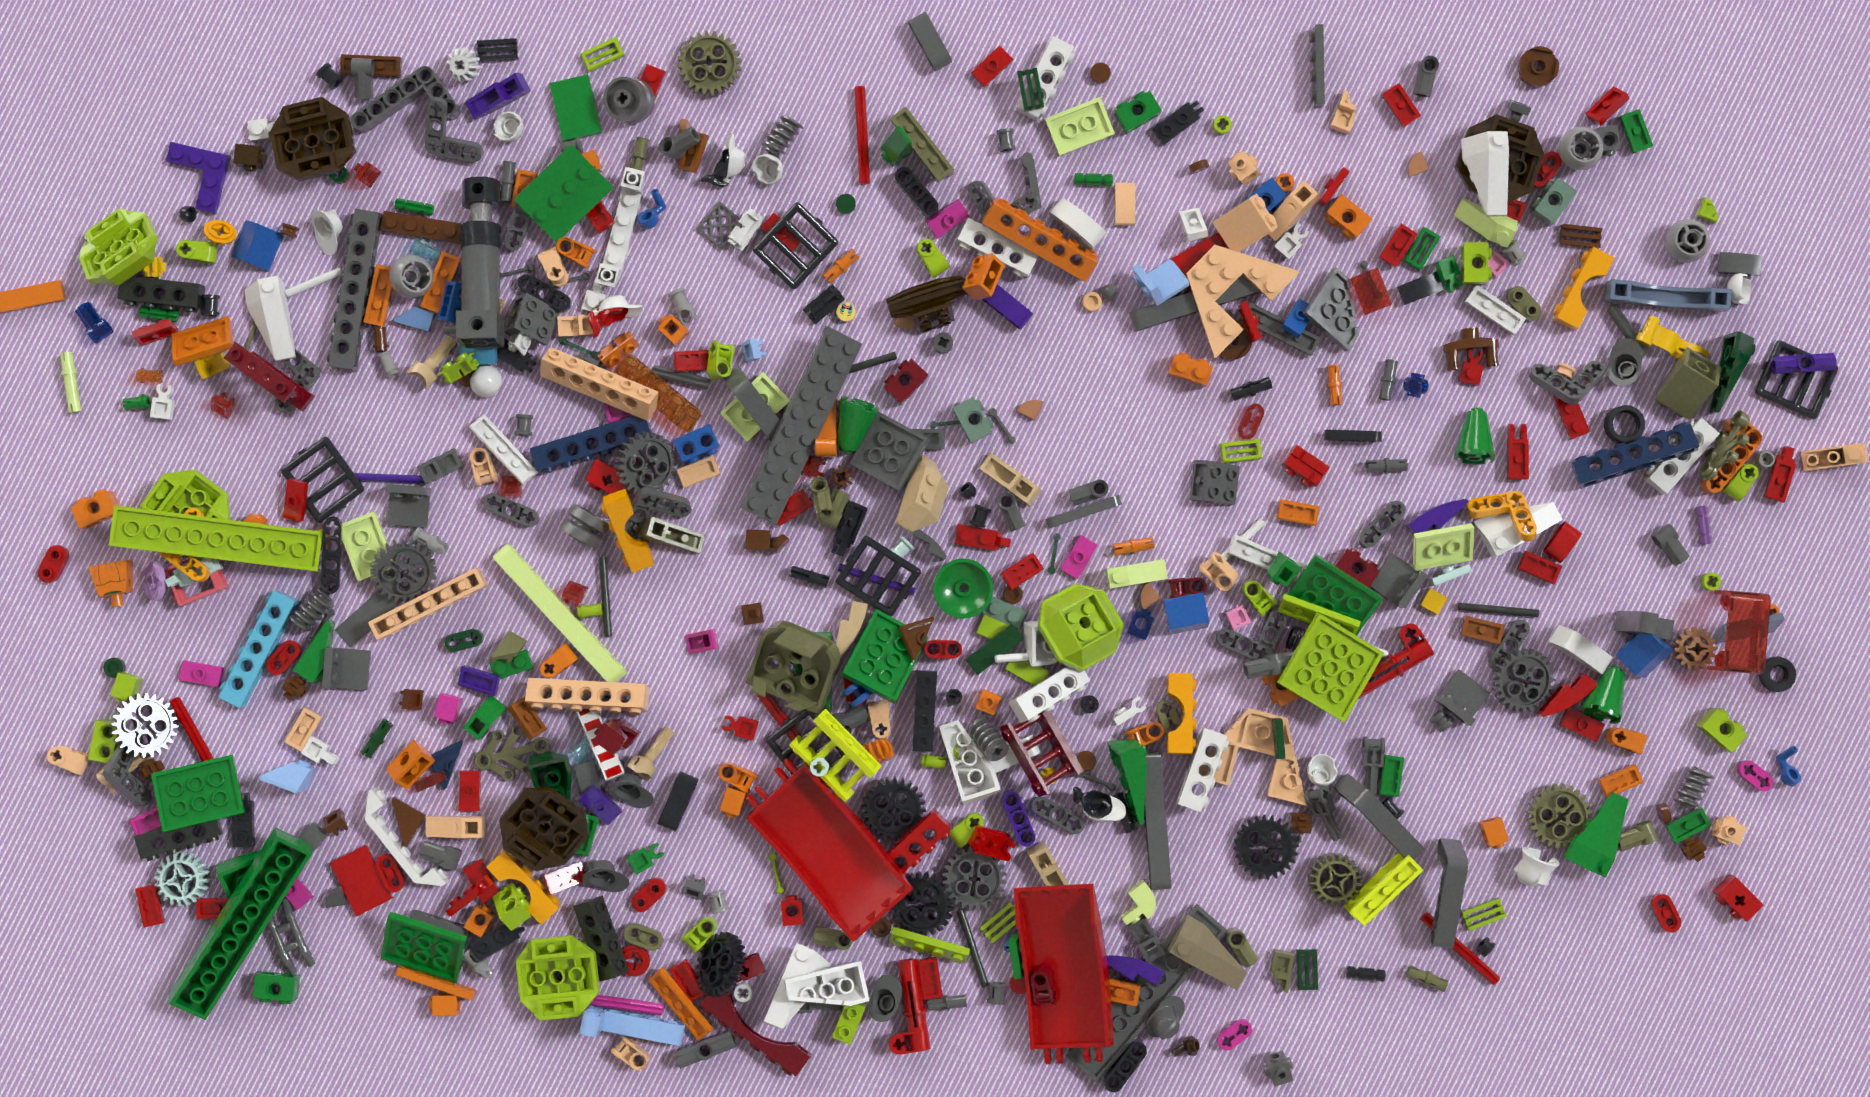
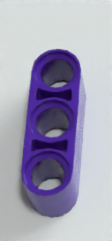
[982,284,1034,330]
[1002,790,1036,847]

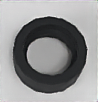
[1604,405,1645,443]

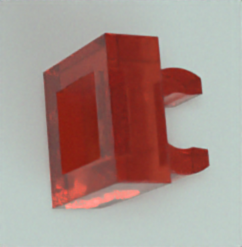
[354,161,381,188]
[211,392,235,420]
[801,456,826,477]
[501,475,522,497]
[562,580,588,607]

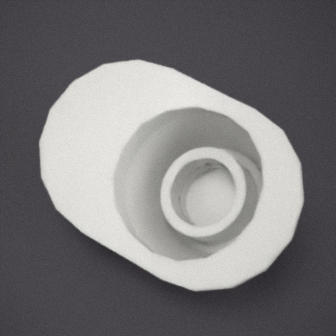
[311,209,343,255]

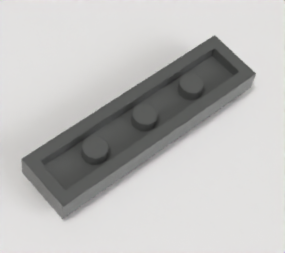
[1309,24,1325,108]
[1240,302,1321,356]

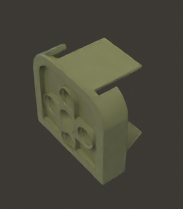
[746,620,841,714]

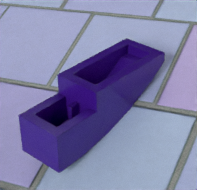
[465,73,531,120]
[1405,499,1469,535]
[1106,955,1166,986]

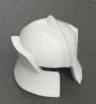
[1514,847,1559,888]

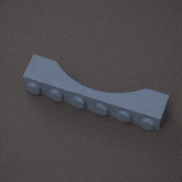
[1604,279,1732,312]

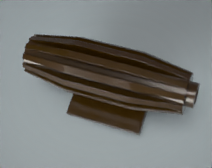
[886,275,967,333]

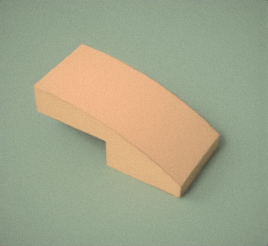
[1115,183,1135,225]
[557,315,593,337]

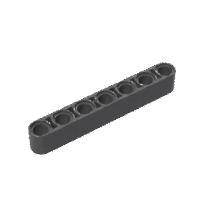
[1129,275,1260,331]
[1144,751,1171,890]

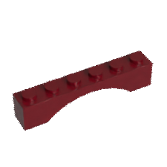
[593,718,641,756]
[699,991,811,1076]

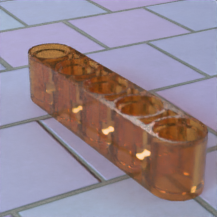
[615,354,702,432]

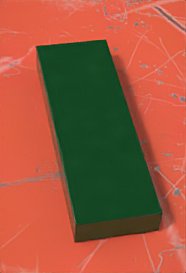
[965,623,1024,675]

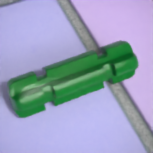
[1074,173,1113,186]
[395,198,434,215]
[139,306,179,323]

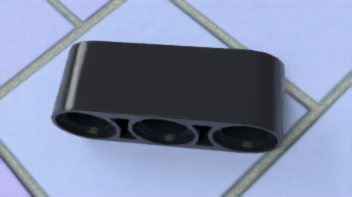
[895,167,938,218]
[657,771,699,832]
[1103,1039,1147,1093]

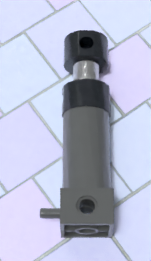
[444,176,504,349]

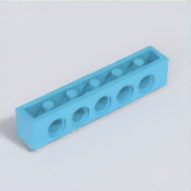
[219,590,300,708]

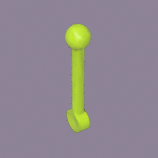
[769,853,784,894]

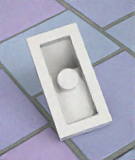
[1179,208,1208,242]

